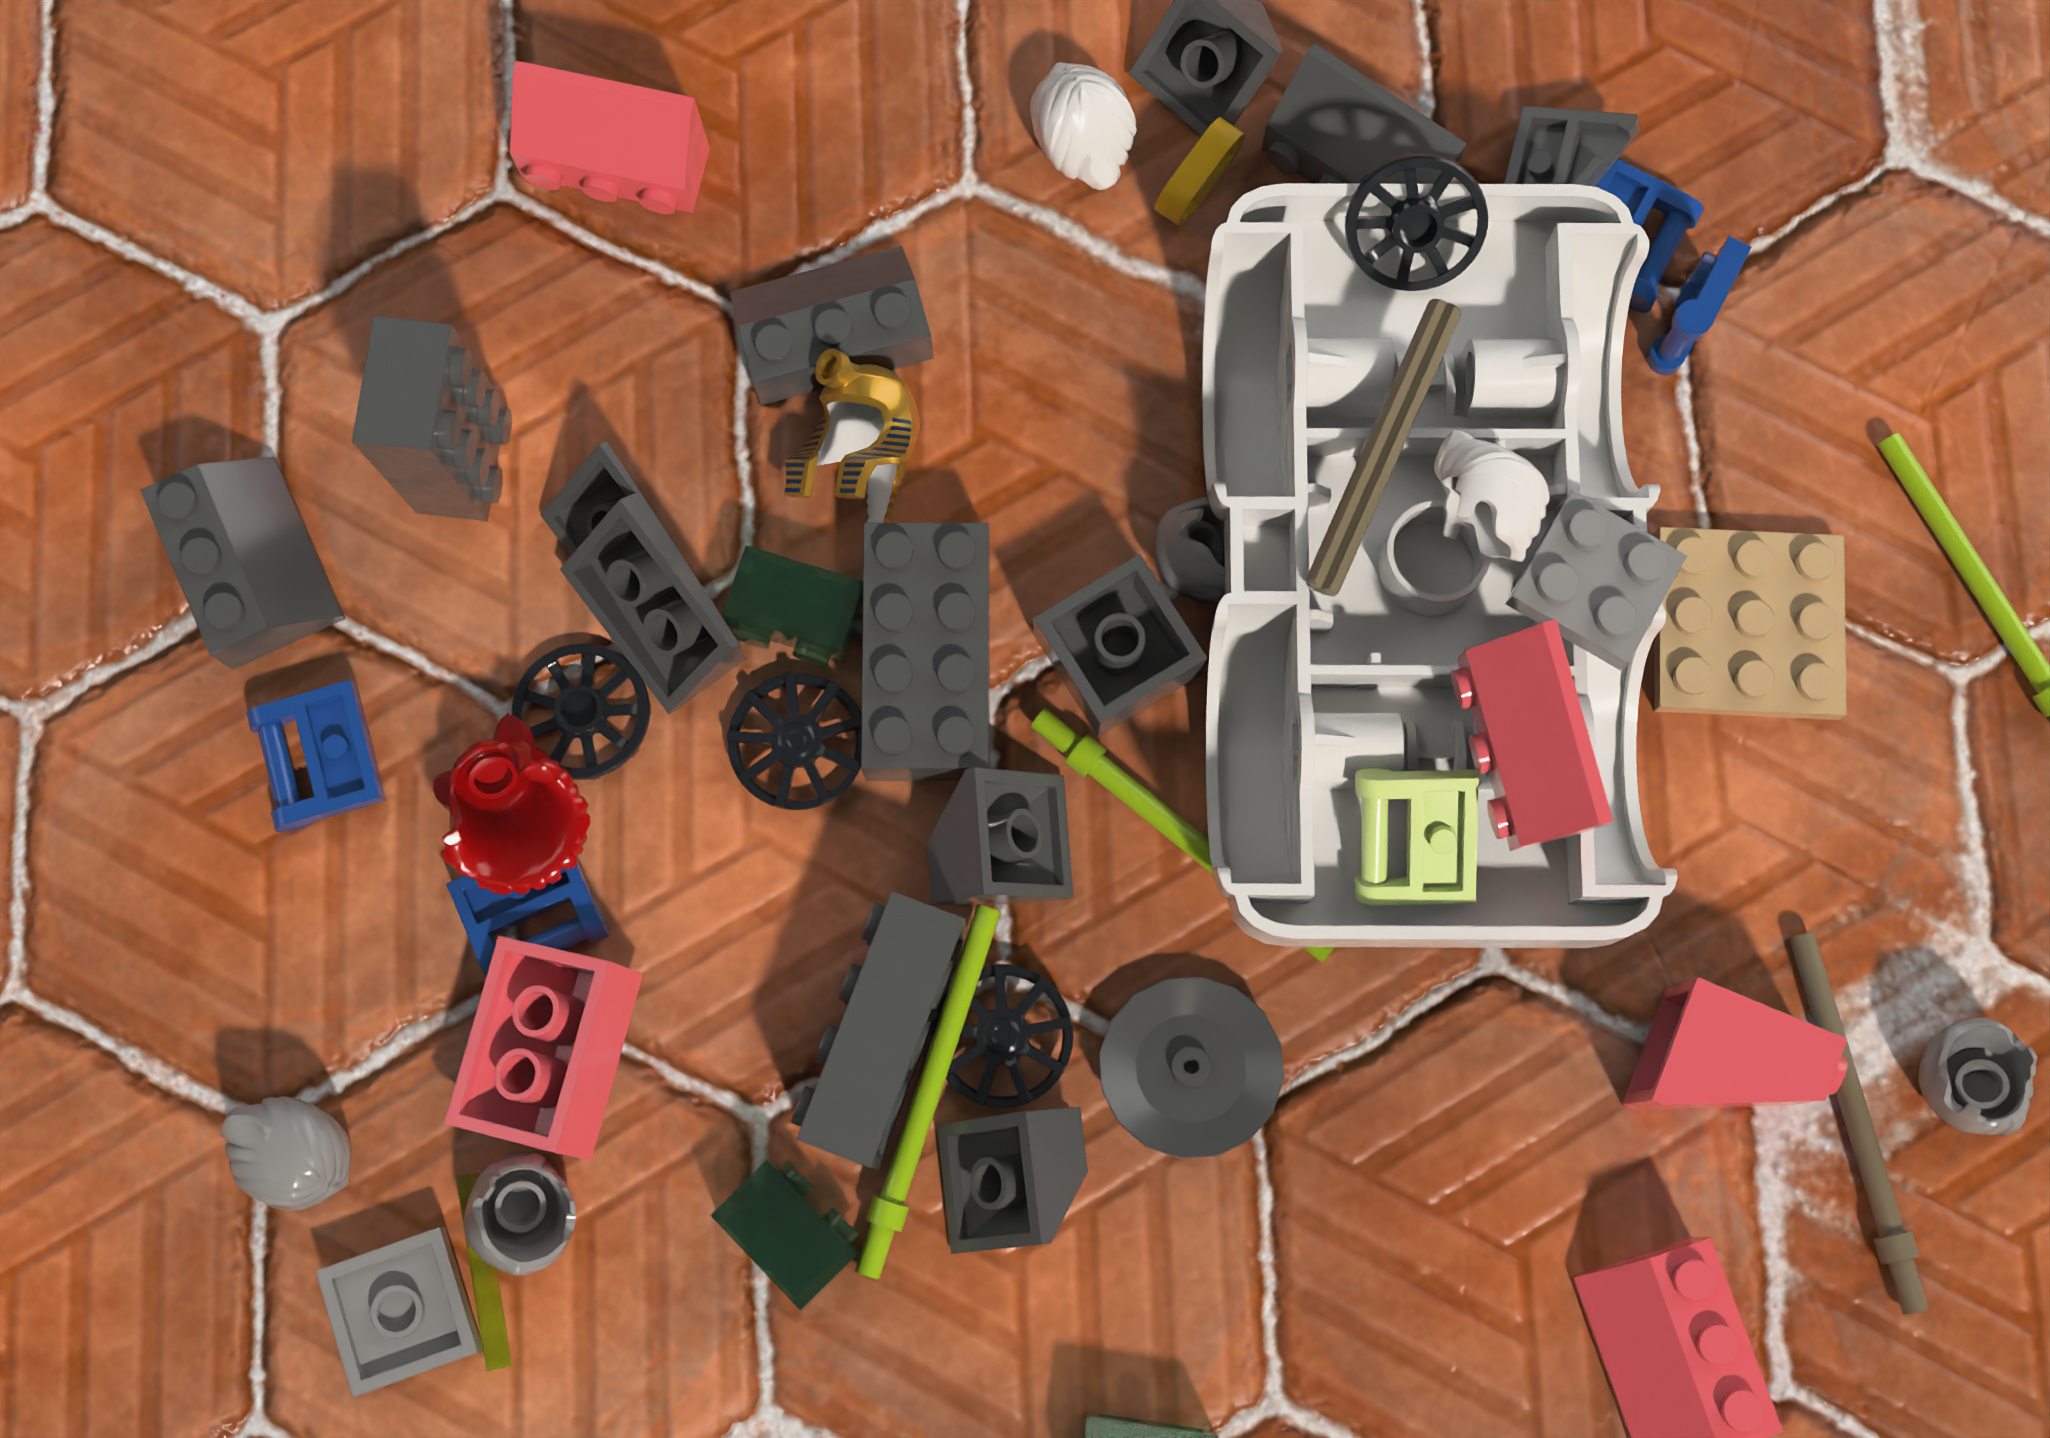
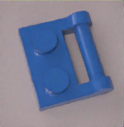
[1595,159,1704,313]
[1646,236,1752,375]
[246,680,386,832]
[446,860,610,977]

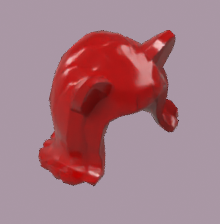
[433,713,590,895]

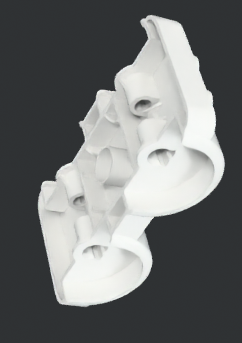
[1203,183,1678,948]

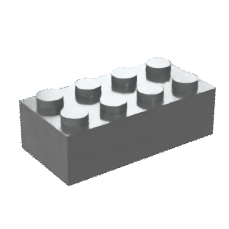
[352,315,512,521]
[861,523,990,781]
[791,891,968,1170]

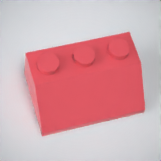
[510,61,710,214]
[1451,619,1613,851]
[444,936,643,1160]
[1571,1236,1783,1438]

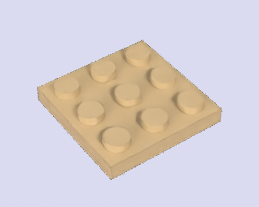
[1654,527,1847,720]

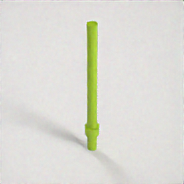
[1877,432,2050,718]
[1030,708,1335,963]
[855,904,1001,1279]

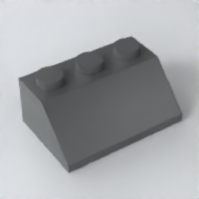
[1261,43,1467,184]
[729,246,934,405]
[140,457,346,670]

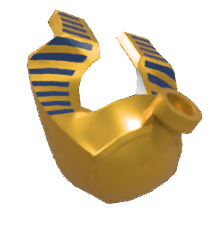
[784,349,920,523]

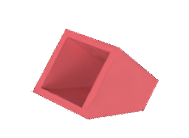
[1622,977,1848,1110]

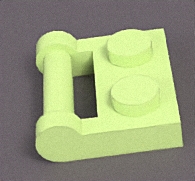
[1354,768,1479,906]

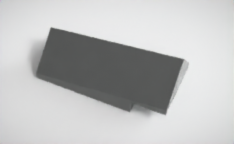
[541,441,746,714]

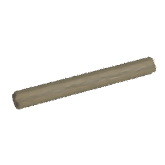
[1306,299,1461,597]

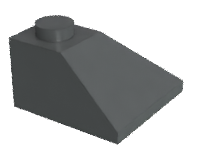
[1129,0,1283,136]
[927,767,1074,907]
[937,1107,1088,1254]

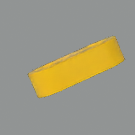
[1154,117,1246,227]

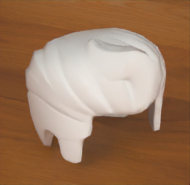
[1030,62,1137,190]
[1434,429,1549,562]

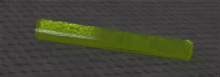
[456,1173,513,1371]

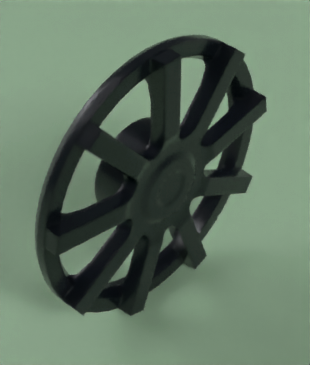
[1344,152,1489,291]
[511,643,651,780]
[727,671,862,810]
[931,964,1074,1108]

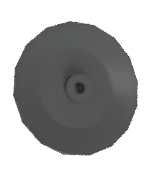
[1099,977,1284,1159]

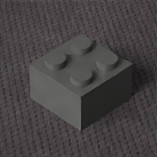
[1033,554,1207,737]

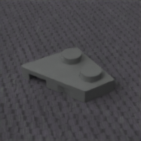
[1504,106,1640,187]

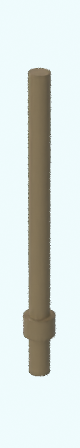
[1789,932,1929,1315]

